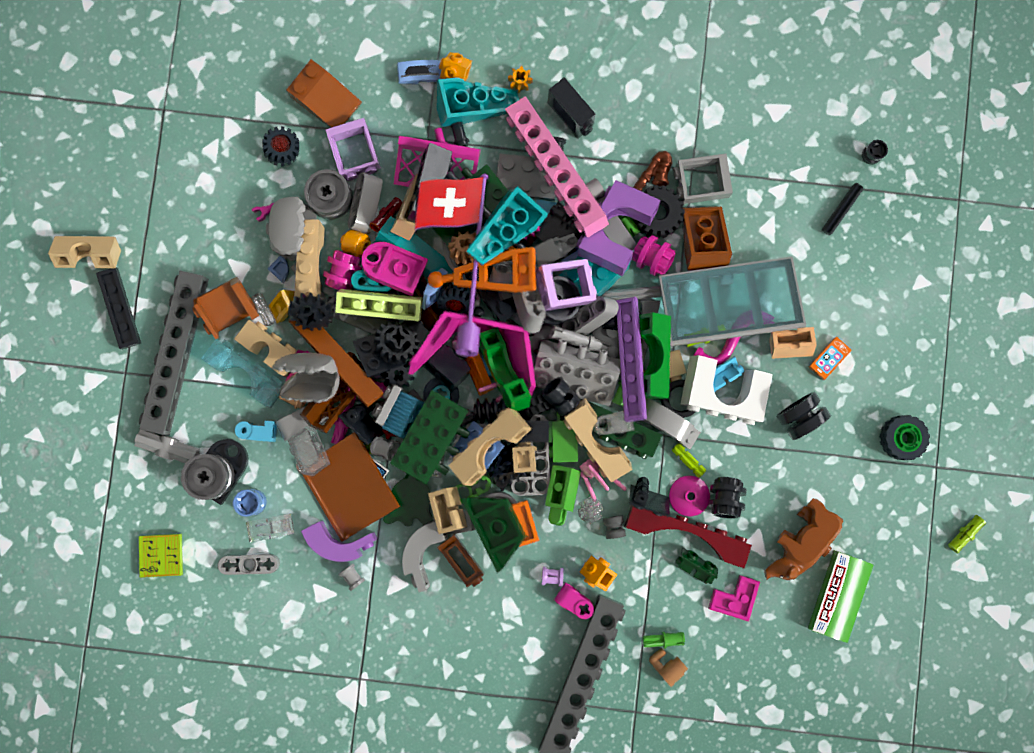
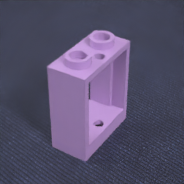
[326,118,381,181]
[536,259,596,311]

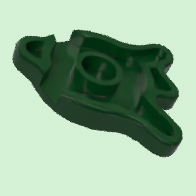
[383,474,434,527]

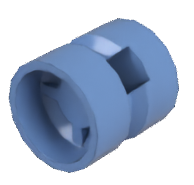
[233,489,267,517]

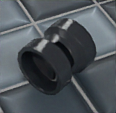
[862,140,888,165]

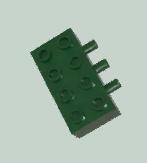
[431,164,508,249]
[390,390,470,484]

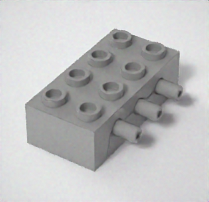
[534,339,621,406]

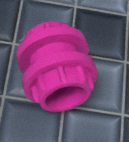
[632,235,676,276]
[322,250,362,290]

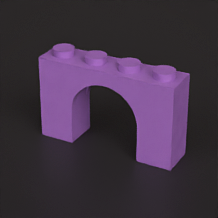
[576,180,660,276]

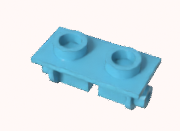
[713,356,745,392]

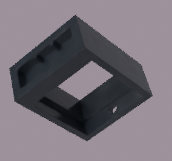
[548,77,596,139]

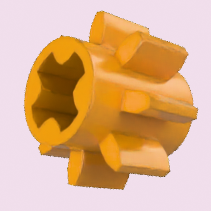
[508,66,533,93]

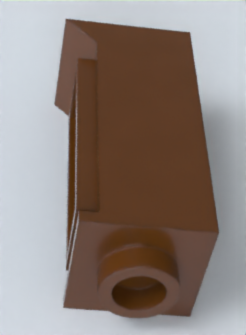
[437,534,484,587]

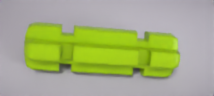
[672,443,706,477]

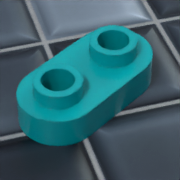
[351,270,391,293]

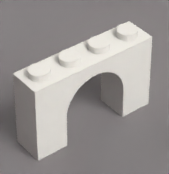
[680,355,773,425]

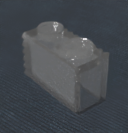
[288,426,330,476]

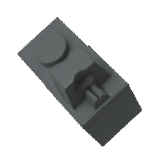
[534,233,578,268]

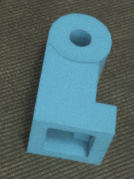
[235,421,277,442]

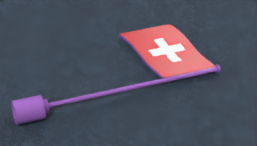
[414,174,488,356]

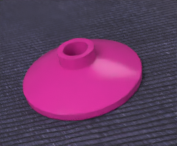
[669,476,710,517]

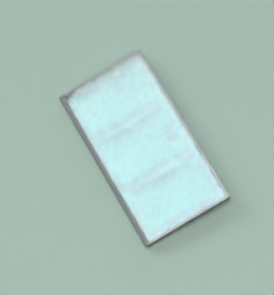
[658,256,806,347]

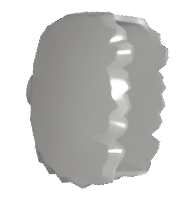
[266,197,317,261]
[272,353,339,403]

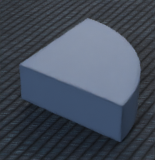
[268,255,289,283]

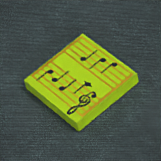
[139,534,183,578]

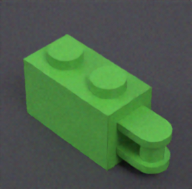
[549,413,578,462]
[545,465,581,526]

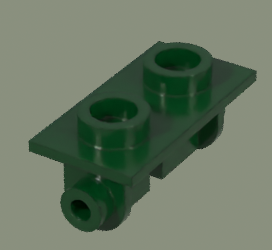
[675,548,718,585]

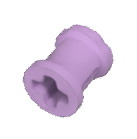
[542,567,564,587]

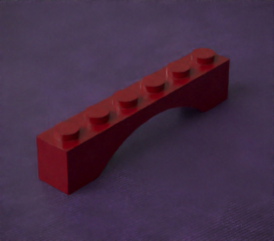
[624,505,752,569]

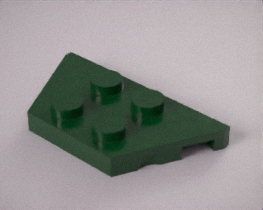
[461,497,527,573]

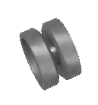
[304,169,353,220]
[181,454,234,500]

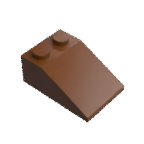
[286,59,362,128]
[683,207,732,271]

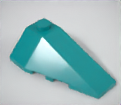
[436,78,519,127]
[466,186,548,265]
[372,216,454,284]

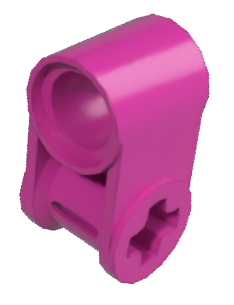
[554,582,594,619]

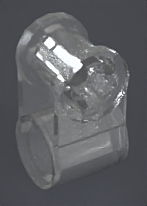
[593,411,635,435]

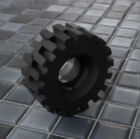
[632,185,685,239]

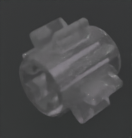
[578,497,603,524]

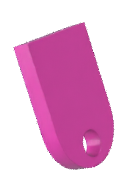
[361,242,428,296]

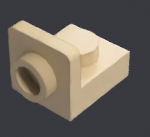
[512,442,537,473]

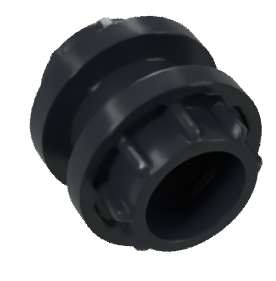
[708,477,747,519]

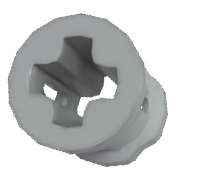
[338,564,365,591]

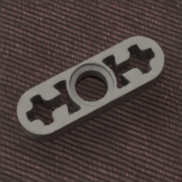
[218,554,280,575]

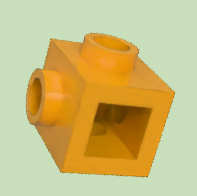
[439,52,472,81]
[580,555,618,591]

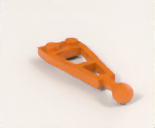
[428,247,536,293]

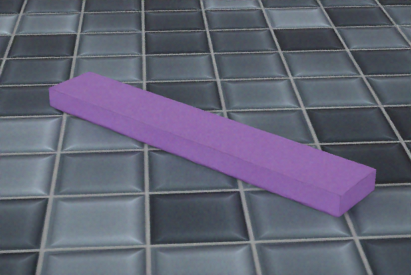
[616,297,647,422]

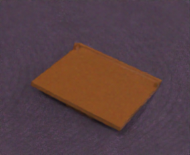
[299,432,400,542]

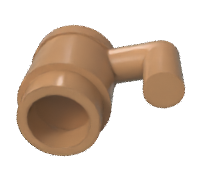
[649,647,688,687]

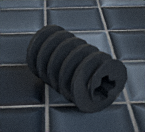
[473,398,508,424]

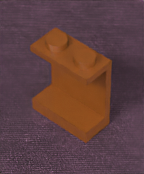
[192,277,259,339]

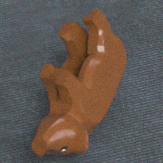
[764,498,843,580]

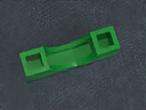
[639,312,671,399]
[478,327,531,411]

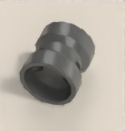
[603,515,626,539]

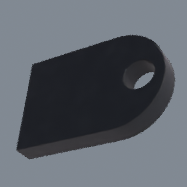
[206,439,249,505]

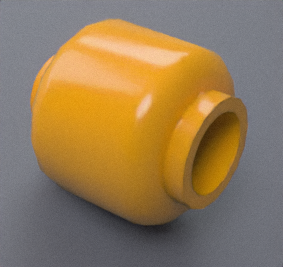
[340,229,371,258]

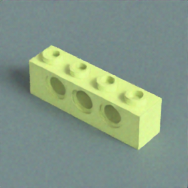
[336,289,423,321]

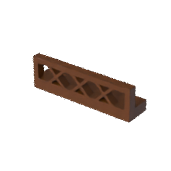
[300,352,365,433]

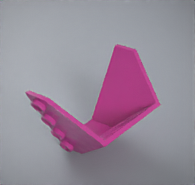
[408,311,536,396]

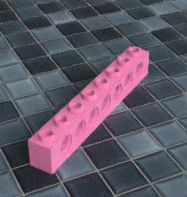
[505,96,609,238]

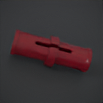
[369,197,402,233]

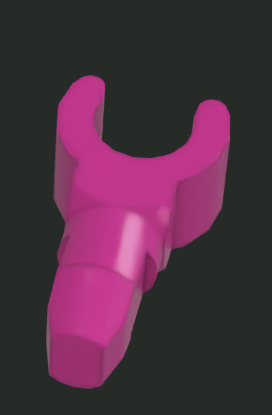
[252,203,274,222]

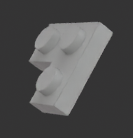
[371,384,402,426]

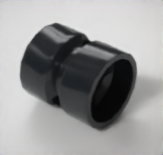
[541,377,581,416]

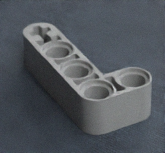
[577,178,636,251]
[489,261,546,333]
[511,414,550,496]

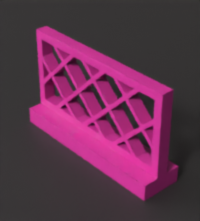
[394,136,481,187]

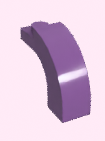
[301,521,377,562]

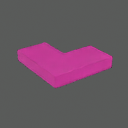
[708,575,760,622]

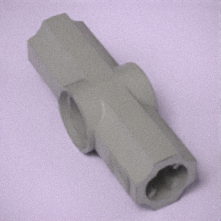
[134,430,200,463]

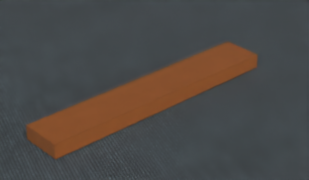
[289,319,383,407]

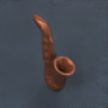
[633,151,672,192]

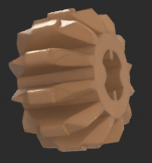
[448,230,476,265]

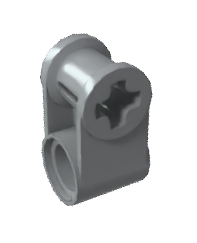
[370,437,401,461]

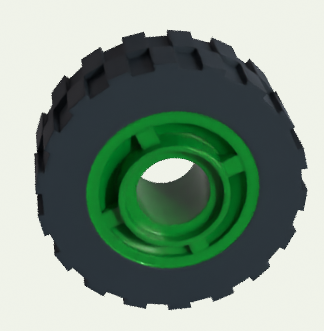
[879,415,930,460]

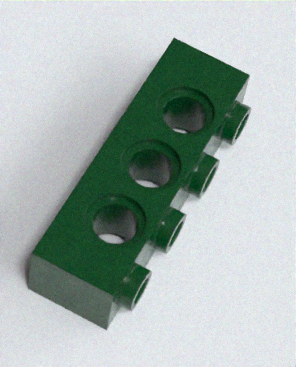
[588,401,663,459]

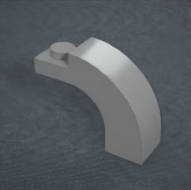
[642,398,701,449]
[402,520,448,593]

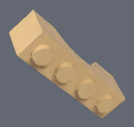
[294,220,325,298]
[563,398,632,483]
[449,408,531,486]

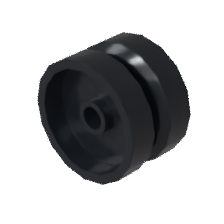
[537,276,581,327]
[776,391,831,440]

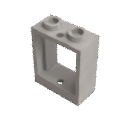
[673,154,733,204]

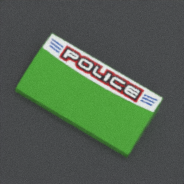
[808,550,874,643]

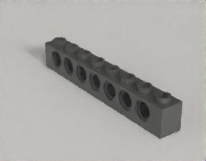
[139,270,209,435]
[538,594,626,753]

